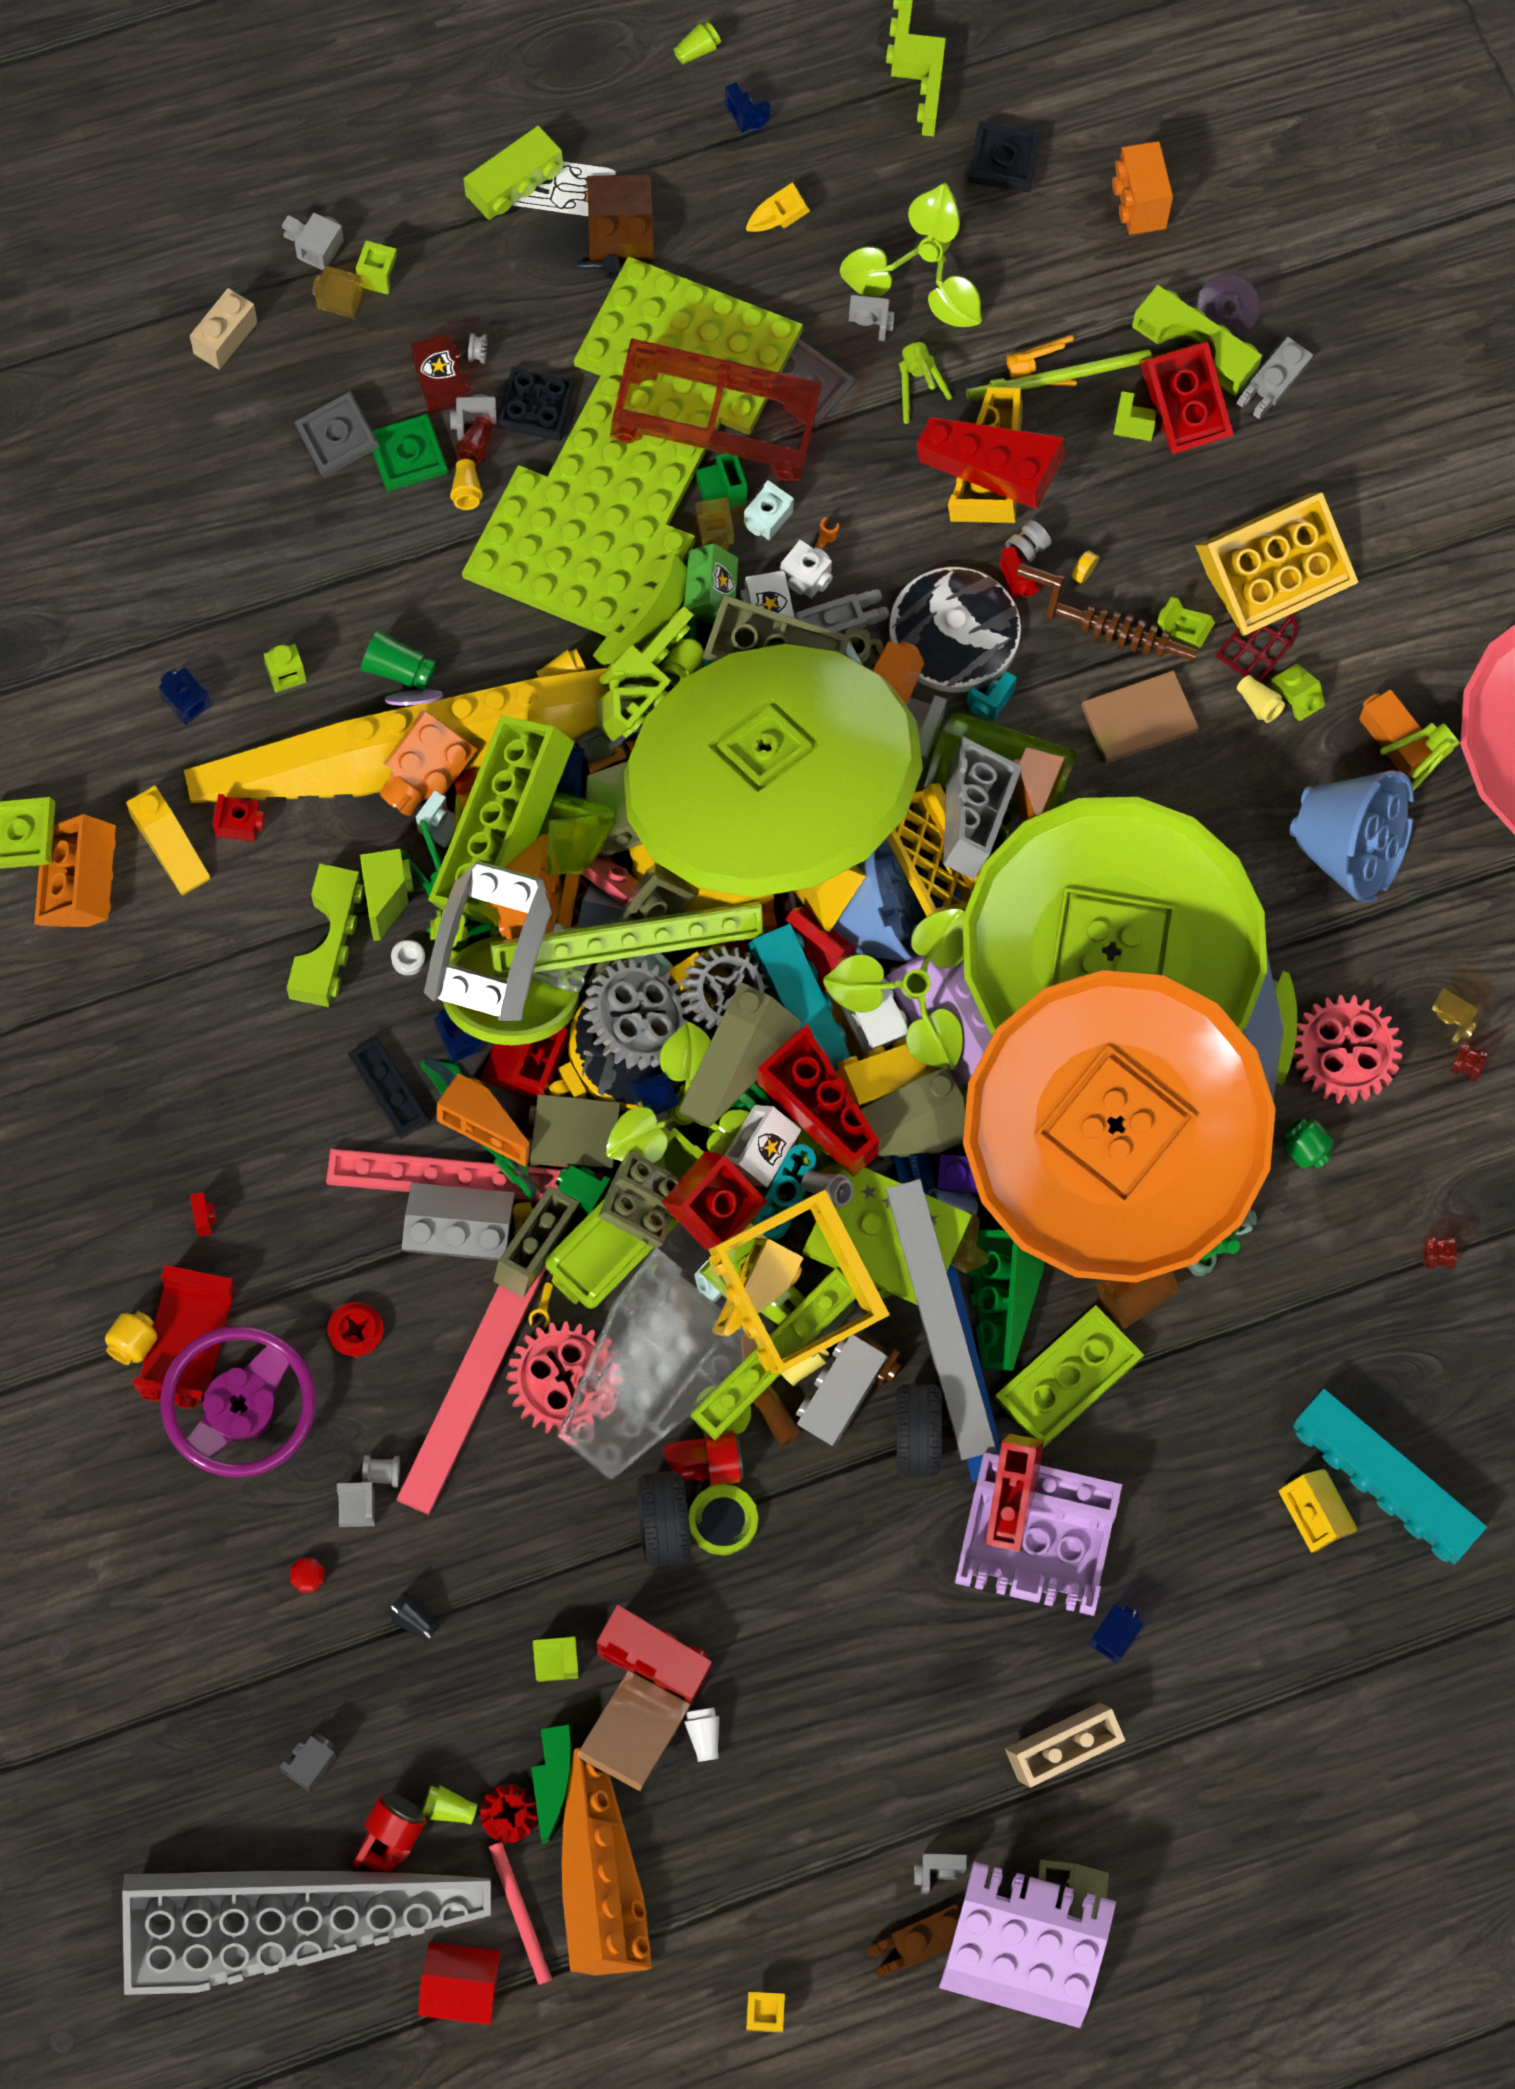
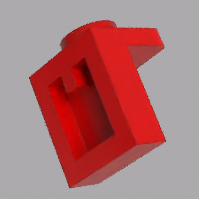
[999,546,1043,598]

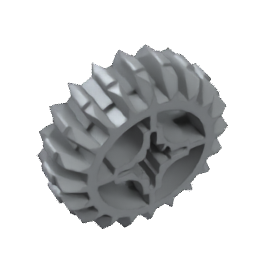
[681,946,773,1034]

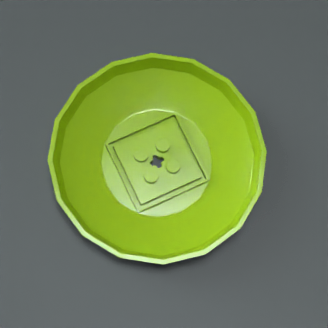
[624,644,923,897]
[962,797,1267,1035]

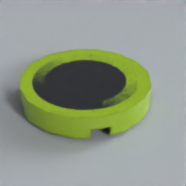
[688,1484,759,1556]

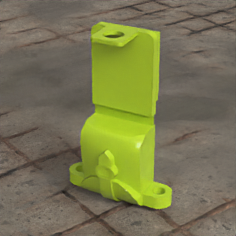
[545,1119,704,1309]

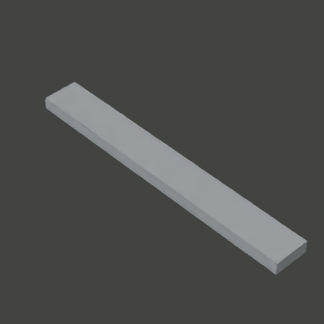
[885,1179,996,1460]

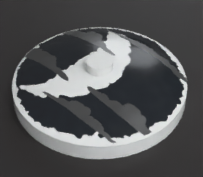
[889,567,1021,693]

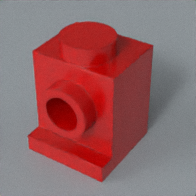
[212,794,265,842]

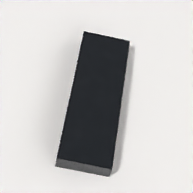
[348,1037,430,1140]

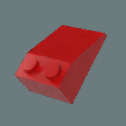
[1139,341,1234,454]

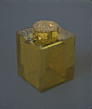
[312,265,364,319]

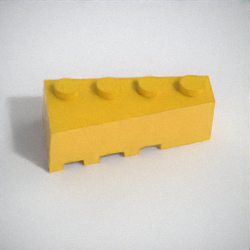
[948,387,1023,523]

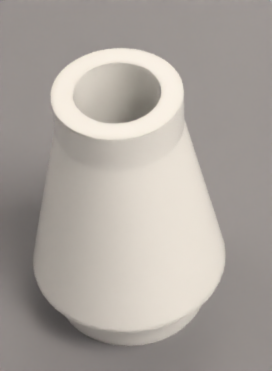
[684,1708,719,1762]

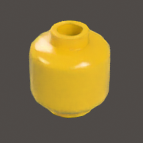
[105,1311,157,1365]

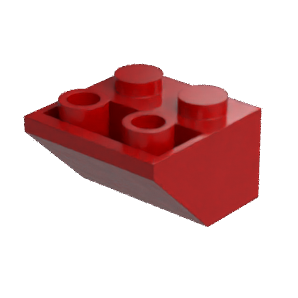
[481,1028,568,1100]

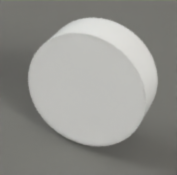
[391,940,425,975]

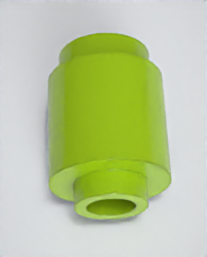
[661,639,705,687]

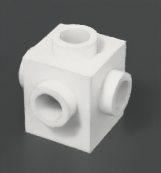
[780,540,833,599]

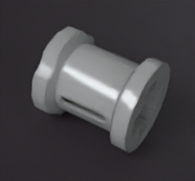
[362,1455,400,1488]

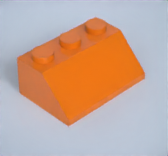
[34,814,116,927]

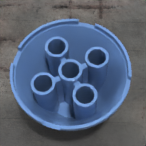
[1290,770,1414,903]
[832,839,925,963]

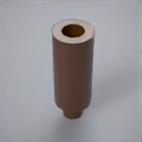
[753,1386,802,1447]

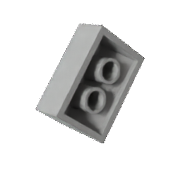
[402,1183,515,1261]

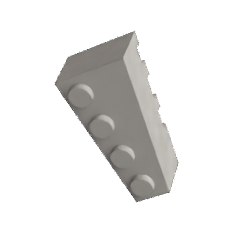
[943,737,1022,880]

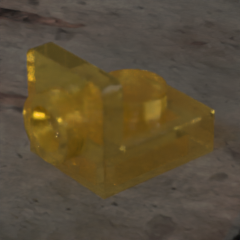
[1432,988,1478,1046]
[951,1212,989,1273]

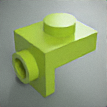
[1158,597,1215,649]
[1270,664,1325,721]

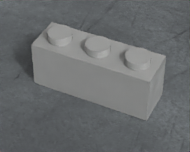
[796,1335,889,1447]

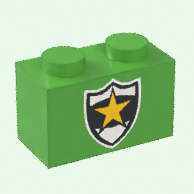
[684,543,738,625]

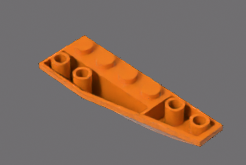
[562,1748,652,1976]

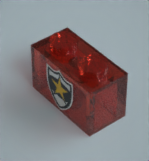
[411,334,470,414]

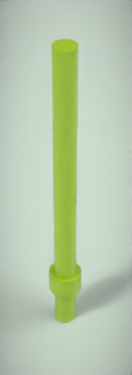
[966,349,1152,402]

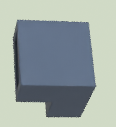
[577,883,624,929]

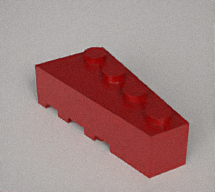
[916,417,1065,510]
[757,1024,879,1177]

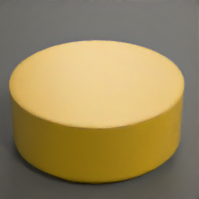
[1071,550,1099,584]

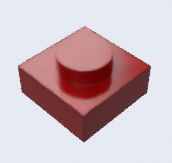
[190,1192,217,1237]

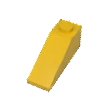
[126,786,211,896]
[712,1238,803,1336]

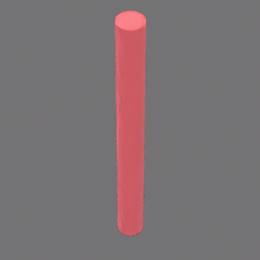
[489,1842,552,1985]

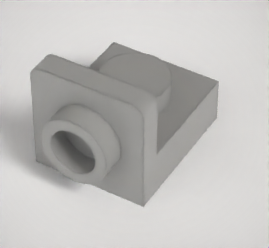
[849,295,894,341]
[914,1854,967,1894]

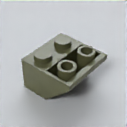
[1035,1860,1109,1919]

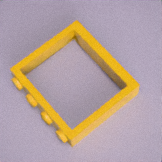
[708,1190,890,1375]

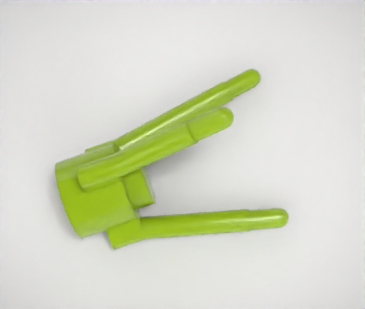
[899,342,952,424]
[1380,723,1460,791]

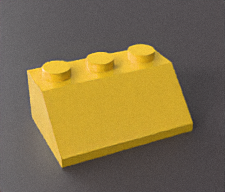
[794,865,866,932]

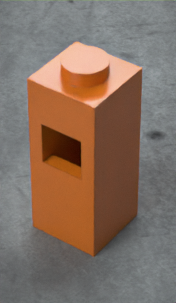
[1359,689,1432,778]

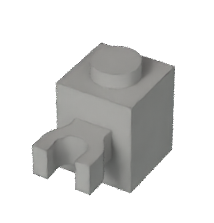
[282,212,344,271]

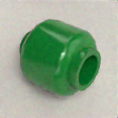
[1283,1118,1334,1169]

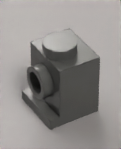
[280,1733,337,1793]

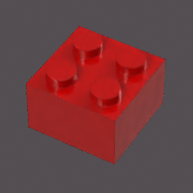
[661,1151,768,1250]

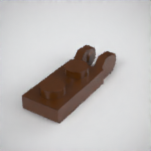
[866,1904,960,1978]

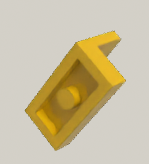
[1278,1469,1358,1553]

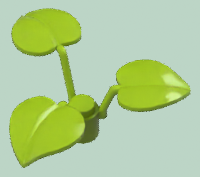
[840,183,982,327]
[823,909,964,1071]
[606,1022,749,1163]

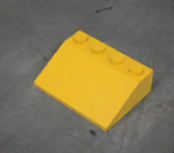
[1195,492,1359,635]

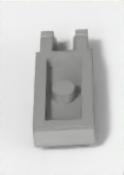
[1237,337,1314,419]
[794,589,890,634]

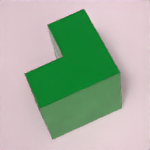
[696,451,747,514]

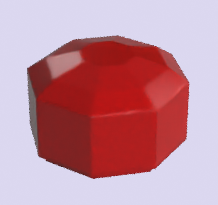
[290,1558,324,1593]

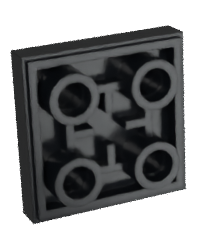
[497,367,575,441]

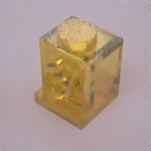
[695,498,734,550]

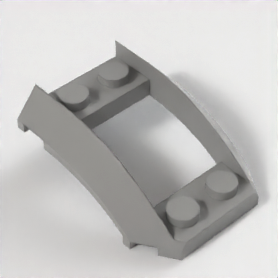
[424,861,553,1021]

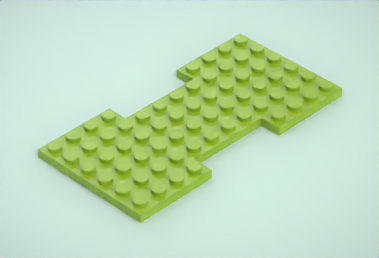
[462,256,803,637]

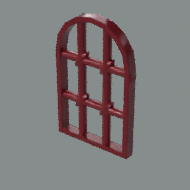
[1216,614,1297,683]

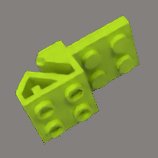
[597,606,693,742]

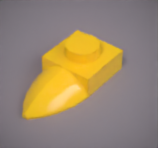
[746,182,810,232]

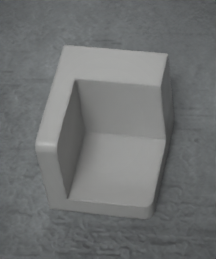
[337,1482,375,1527]

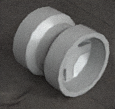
[1005,520,1051,565]

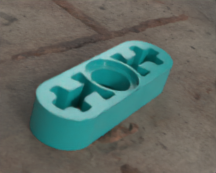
[755,1144,819,1240]

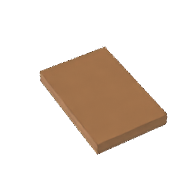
[1081,671,1199,763]
[577,1670,691,1791]

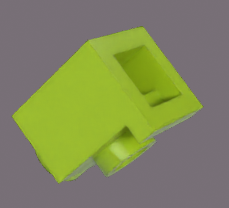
[264,644,306,693]

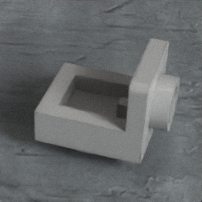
[450,394,497,440]

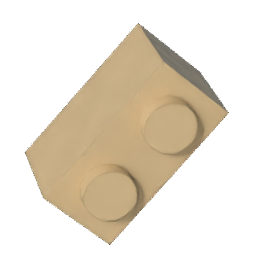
[190,288,258,370]

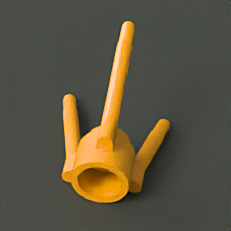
[1006,335,1077,386]

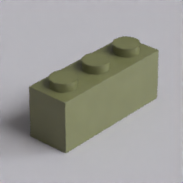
[493,1186,580,1298]

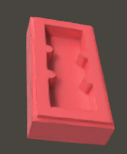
[580,857,639,907]

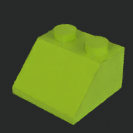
[360,849,414,941]

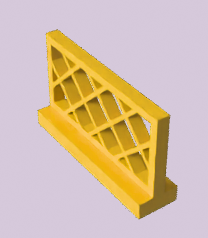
[886,783,982,917]

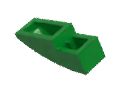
[531,1725,572,1844]

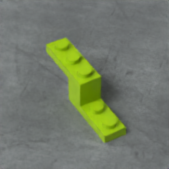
[886,0,946,137]

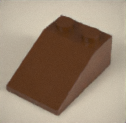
[587,174,653,263]

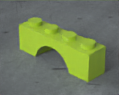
[1132,285,1262,397]
[287,864,365,1007]

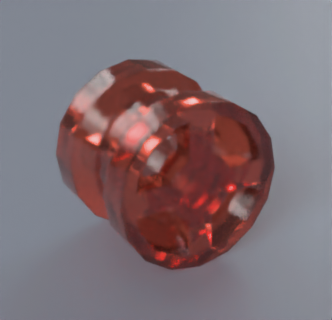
[1450,1041,1489,1082]
[1423,1235,1457,1270]

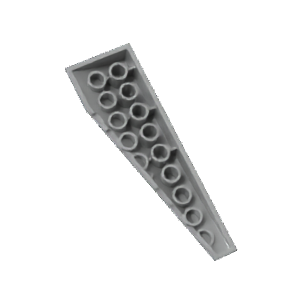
[122,1871,491,1995]

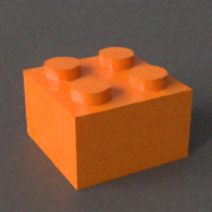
[1112,141,1173,235]

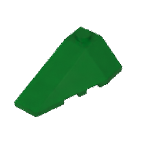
[965,1229,1044,1371]

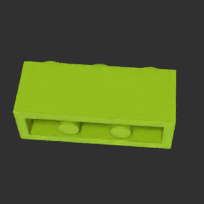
[463,126,563,220]

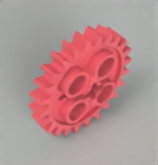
[1293,995,1402,1104]
[506,1321,621,1436]

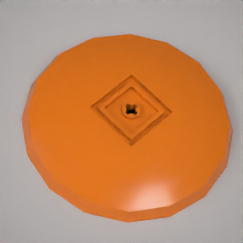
[963,970,1276,1283]

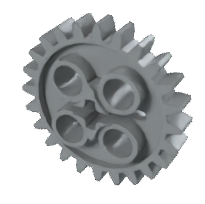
[583,959,688,1070]

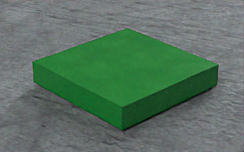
[372,414,448,493]

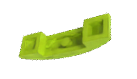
[593,552,687,668]

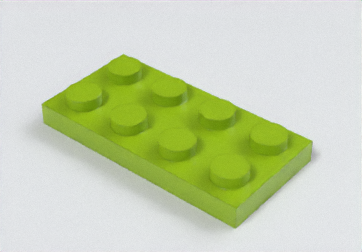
[994,1305,1144,1448]

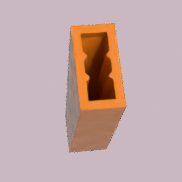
[873,641,924,706]

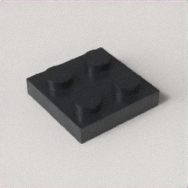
[968,121,1041,193]

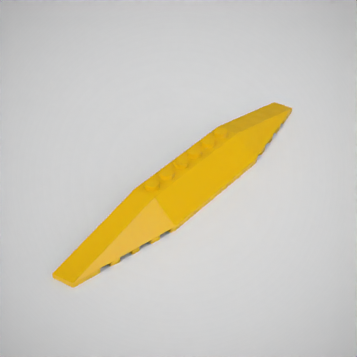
[184,662,703,803]

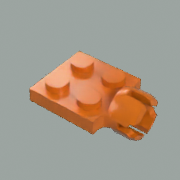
[380,709,478,816]

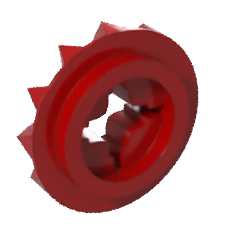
[327,1302,384,1358]
[480,1784,538,1843]

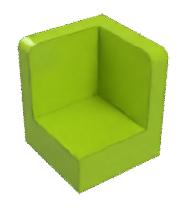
[356,241,397,294]
[1113,391,1157,441]
[533,1637,579,1682]

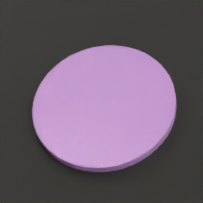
[385,690,443,705]

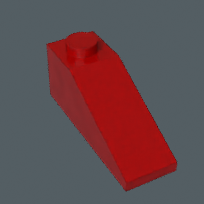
[985,1434,1044,1552]

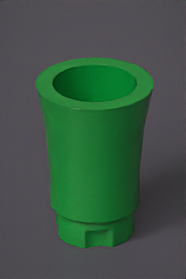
[360,629,437,691]

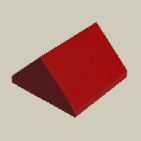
[418,1942,501,2025]

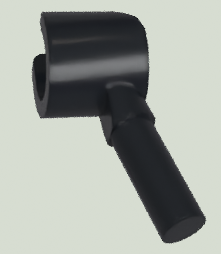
[577,254,622,279]

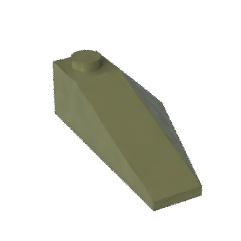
[703,595,850,662]
[588,862,697,987]
[678,982,801,1127]
[831,1067,966,1163]

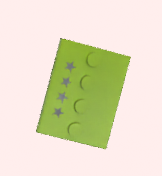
[802,1166,972,1305]

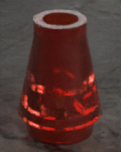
[456,417,494,466]

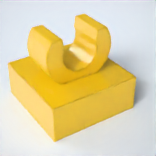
[548,1062,587,1099]
[746,1992,785,2033]

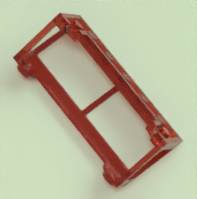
[610,338,822,482]

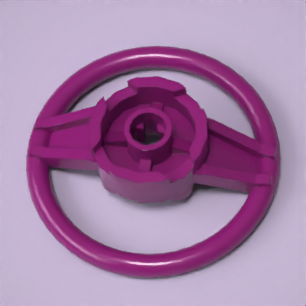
[160,1326,316,1478]

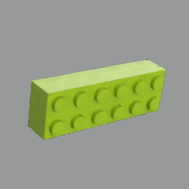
[428,715,574,927]

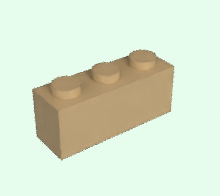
[1005,1703,1125,1788]

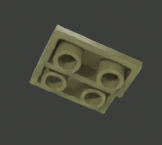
[598,1150,681,1249]

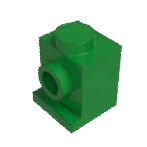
[555,1165,611,1215]

